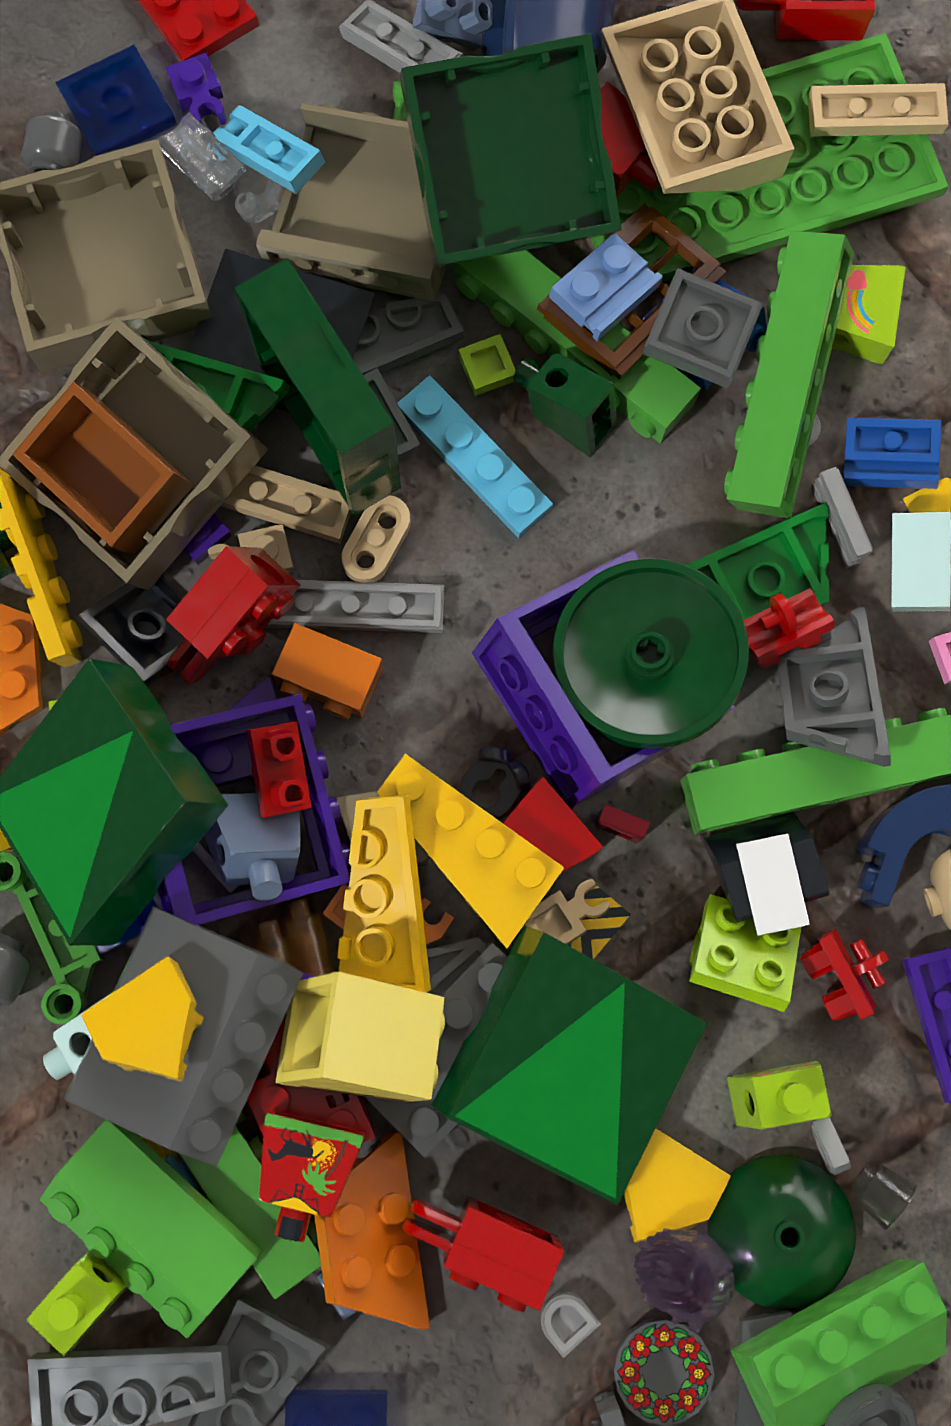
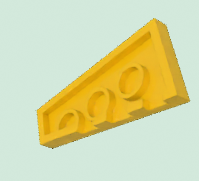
[0,468,83,668]
[337,794,431,993]

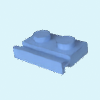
[549,233,663,342]

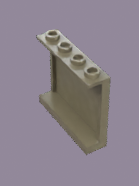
[256,103,447,302]

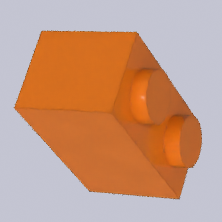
[272,623,384,720]

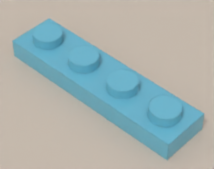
[397,375,553,538]

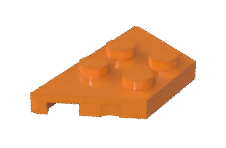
[0,603,43,736]
[314,1132,430,1330]

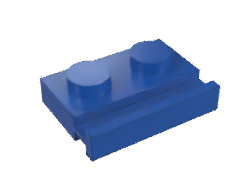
[843,418,941,489]

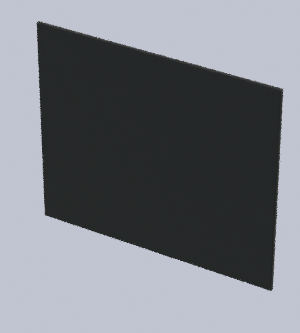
[188,248,376,412]

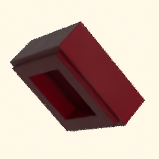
[595,805,650,844]

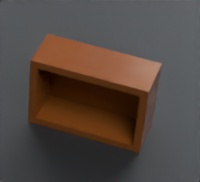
[12,381,194,556]

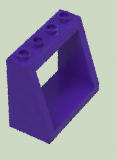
[472,550,735,809]
[157,694,352,925]

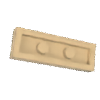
[808,83,949,137]
[221,466,351,544]

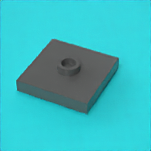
[642,268,763,389]

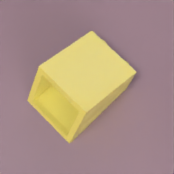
[275,972,445,1102]

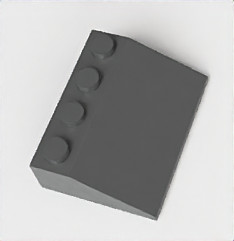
[64,906,303,1167]

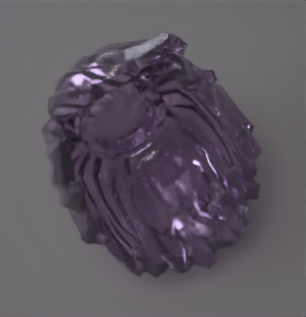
[633,1229,735,1332]

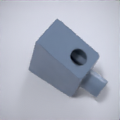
[204,793,300,901]

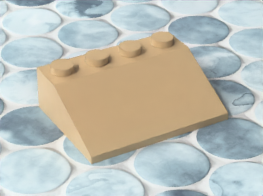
[601,0,794,194]

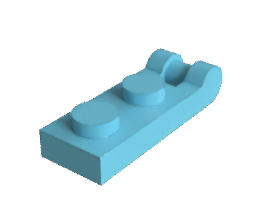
[209,105,325,194]

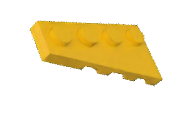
[377,754,564,949]

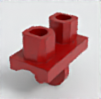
[743,588,834,669]
[246,721,312,818]
[800,928,889,1021]

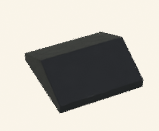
[78,578,186,684]
[704,812,830,923]

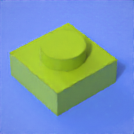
[458,334,516,396]

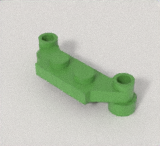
[0,851,104,1024]

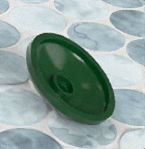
[707,1155,856,1309]

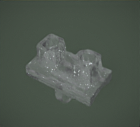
[158,112,246,201]

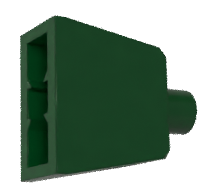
[513,353,618,458]

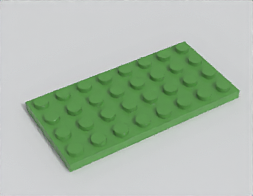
[591,33,949,282]

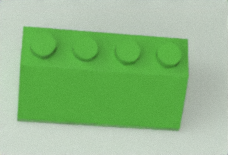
[39,1120,263,1339]
[730,1258,947,1426]

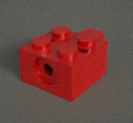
[734,0,875,41]
[166,546,301,685]
[247,1018,378,1143]
[402,1195,564,1312]

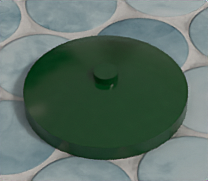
[553,559,749,749]

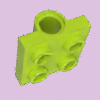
[689,894,801,1012]

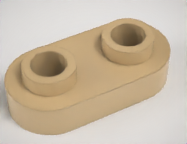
[342,495,411,582]

